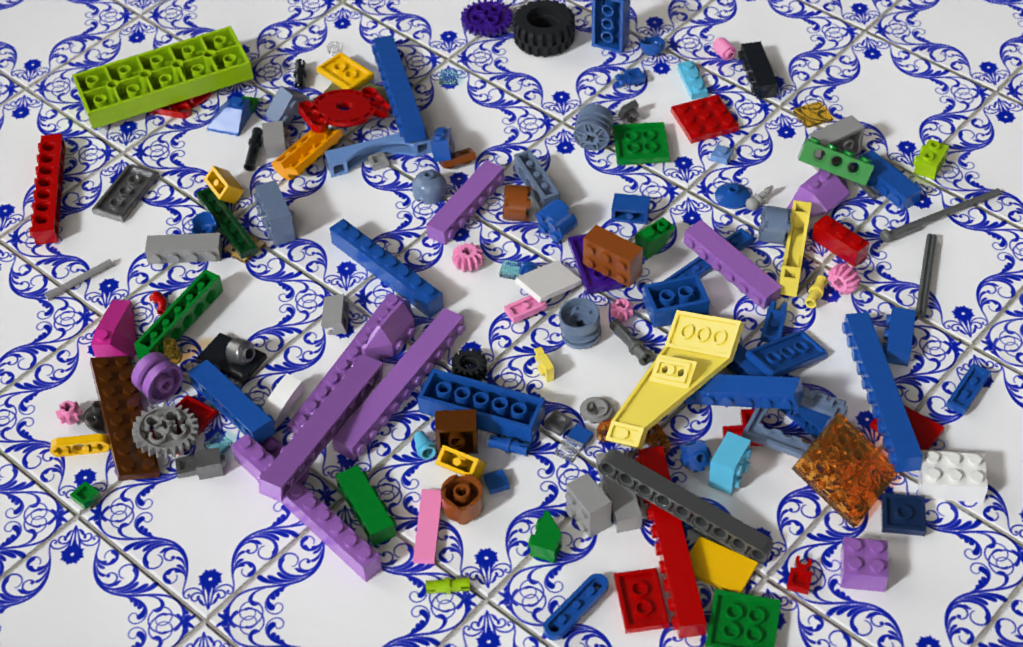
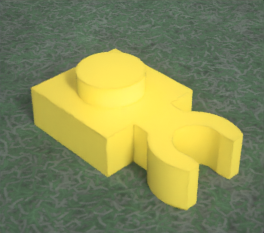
[534,347,554,382]

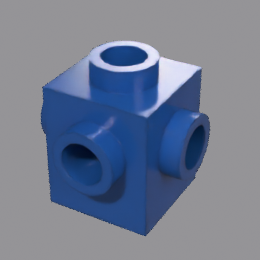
[679,439,712,473]

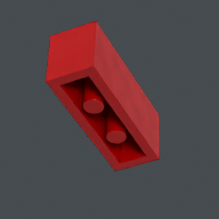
[812,215,869,267]

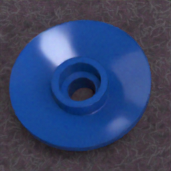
[715,183,751,209]

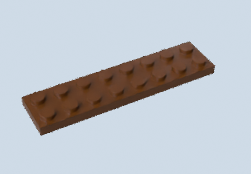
[90,356,160,481]

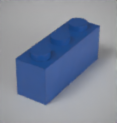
[882,307,916,366]

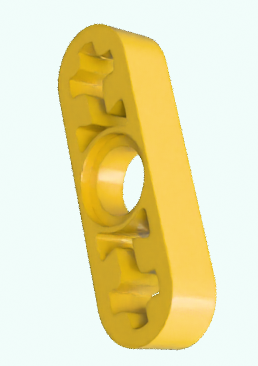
[50,434,110,457]

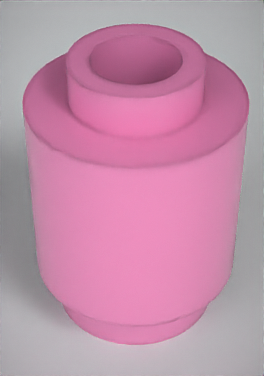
[713,37,736,61]

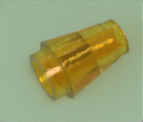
[163,338,183,365]

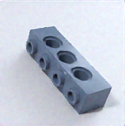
[514,149,560,209]

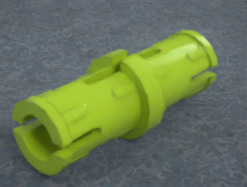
[425,577,470,595]

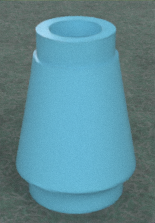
[414,431,436,460]

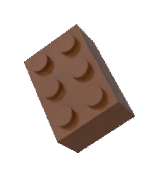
[583,225,643,287]

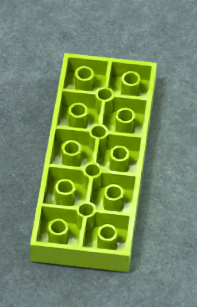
[72,26,254,129]

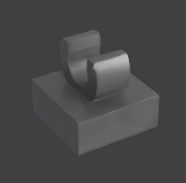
[618,100,639,123]

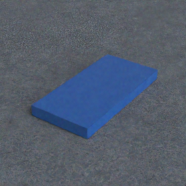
[745,330,828,377]

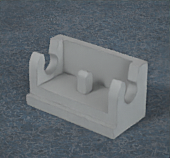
[321,294,350,335]

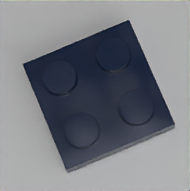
[881,493,926,536]

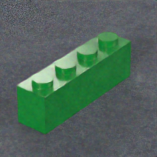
[335,465,397,547]

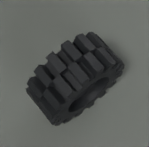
[451,348,487,381]

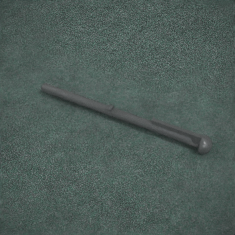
[880,188,1001,243]

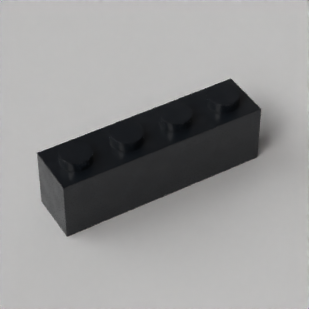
[738,41,778,99]

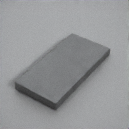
[92,164,160,222]

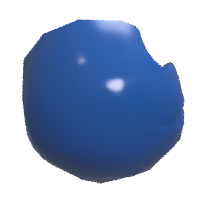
[639,36,665,56]
[191,211,218,234]

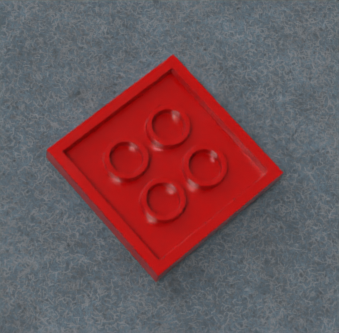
[671,94,739,144]

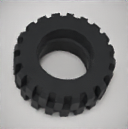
[513,0,575,57]

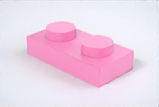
[504,295,547,323]

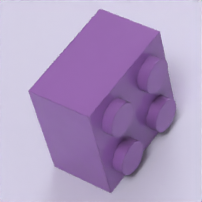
[840,537,888,592]

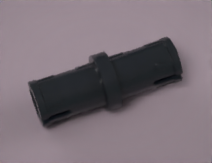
[293,59,307,90]

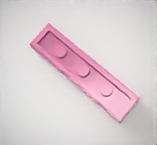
[413,489,442,564]

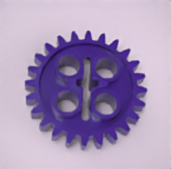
[461,0,513,37]

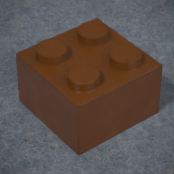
[435,409,478,455]

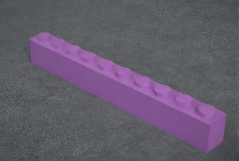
[332,308,465,461]
[258,354,383,502]
[231,434,382,582]

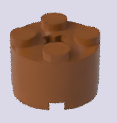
[502,184,531,222]
[441,474,484,525]

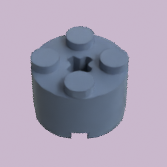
[758,206,791,245]

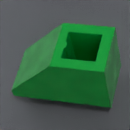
[635,217,675,259]
[528,511,562,563]

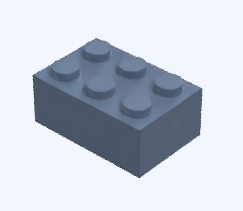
[254,180,296,247]

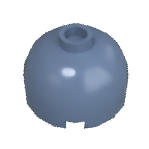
[412,170,447,205]

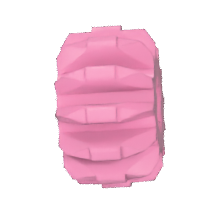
[452,242,483,273]
[828,263,861,295]

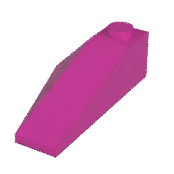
[91,300,137,361]

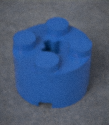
[535,199,577,243]

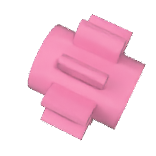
[610,299,633,322]
[56,400,83,425]

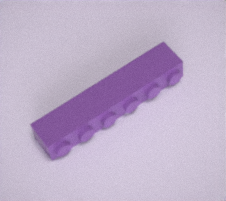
[426,160,505,245]
[683,220,782,310]

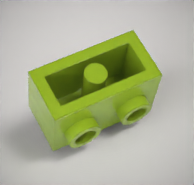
[913,139,949,180]

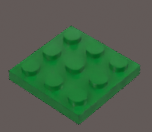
[612,122,670,165]
[705,589,781,647]

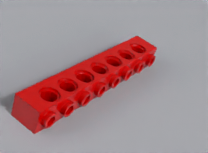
[29,133,66,245]

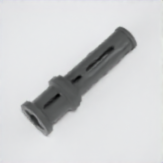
[609,319,654,366]

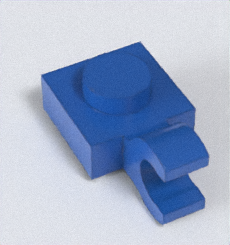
[614,67,645,88]

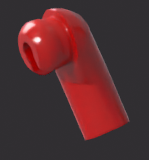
[149,291,168,315]

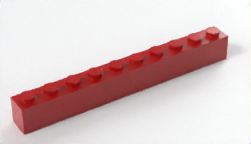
[635,446,706,638]

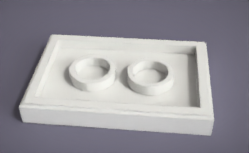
[515,260,582,303]

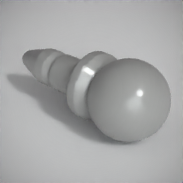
[745,185,774,211]

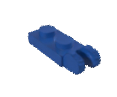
[760,300,788,343]

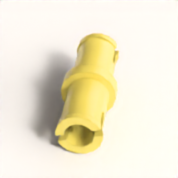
[804,275,828,308]

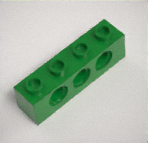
[797,137,874,186]

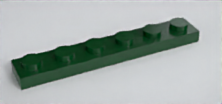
[196,187,258,259]

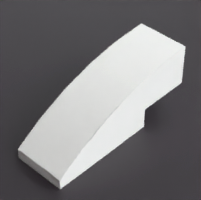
[263,374,304,430]

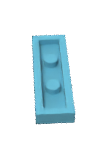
[677,61,708,100]

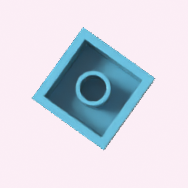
[708,431,752,495]

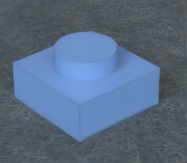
[710,144,733,165]

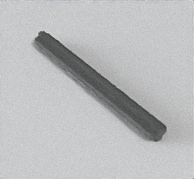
[915,233,937,319]

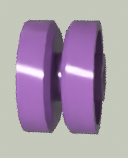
[131,351,183,403]

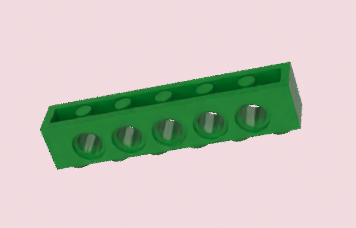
[134,270,223,360]

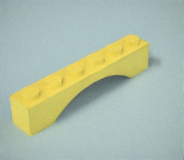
[779,200,812,297]

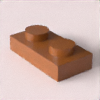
[439,148,477,169]

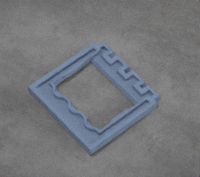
[742,386,848,466]

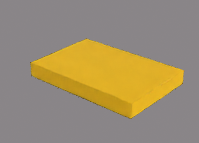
[316,52,374,90]
[689,536,758,593]

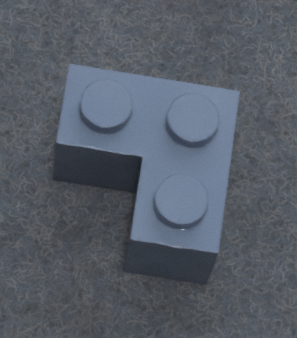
[265,86,313,128]

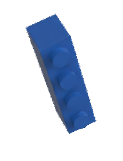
[854,150,922,211]

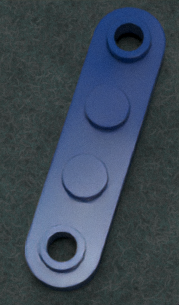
[543,573,608,640]

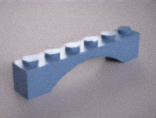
[324,127,432,178]

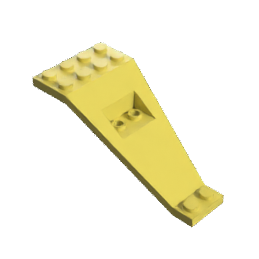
[605,310,745,450]

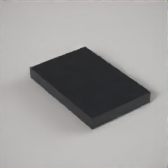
[197,333,267,384]

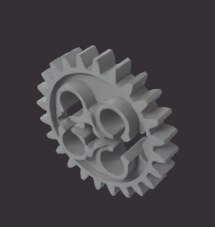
[132,403,199,459]

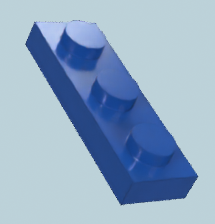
[946,363,991,415]

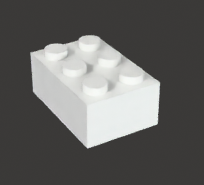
[917,450,988,503]

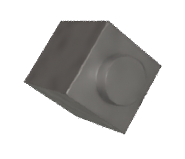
[194,447,227,480]

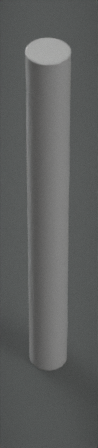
[44,259,113,300]

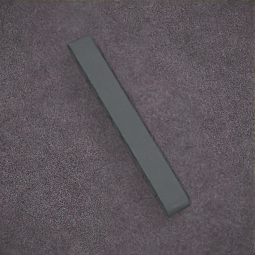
[598,449,774,564]

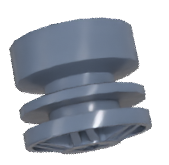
[573,104,613,151]
[559,297,601,350]

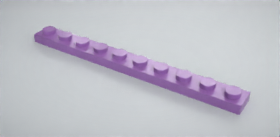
[287,293,404,433]

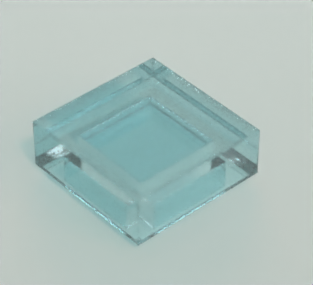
[439,69,458,85]
[499,260,522,280]
[204,432,233,455]

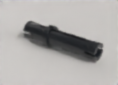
[244,127,263,172]

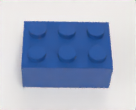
[642,274,710,328]

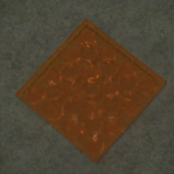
[791,412,897,528]

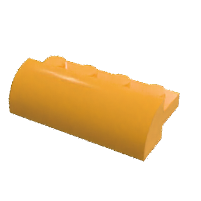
[271,127,343,180]

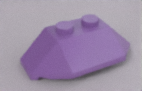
[787,169,850,217]
[362,298,416,360]

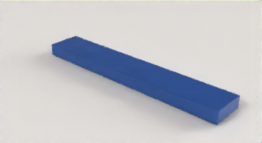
[664,228,754,281]

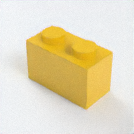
[204,166,244,204]
[435,445,487,481]

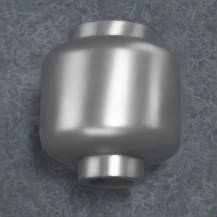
[226,338,255,365]

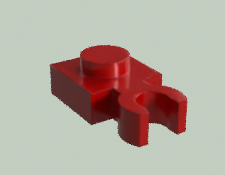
[786,556,813,595]

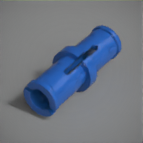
[487,435,530,457]

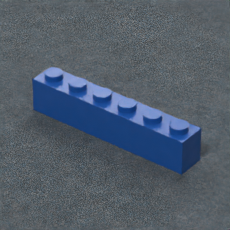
[187,360,276,444]
[683,374,804,410]

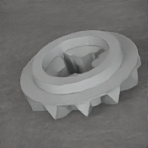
[580,397,612,424]

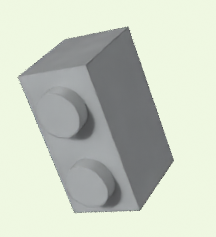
[262,121,290,159]

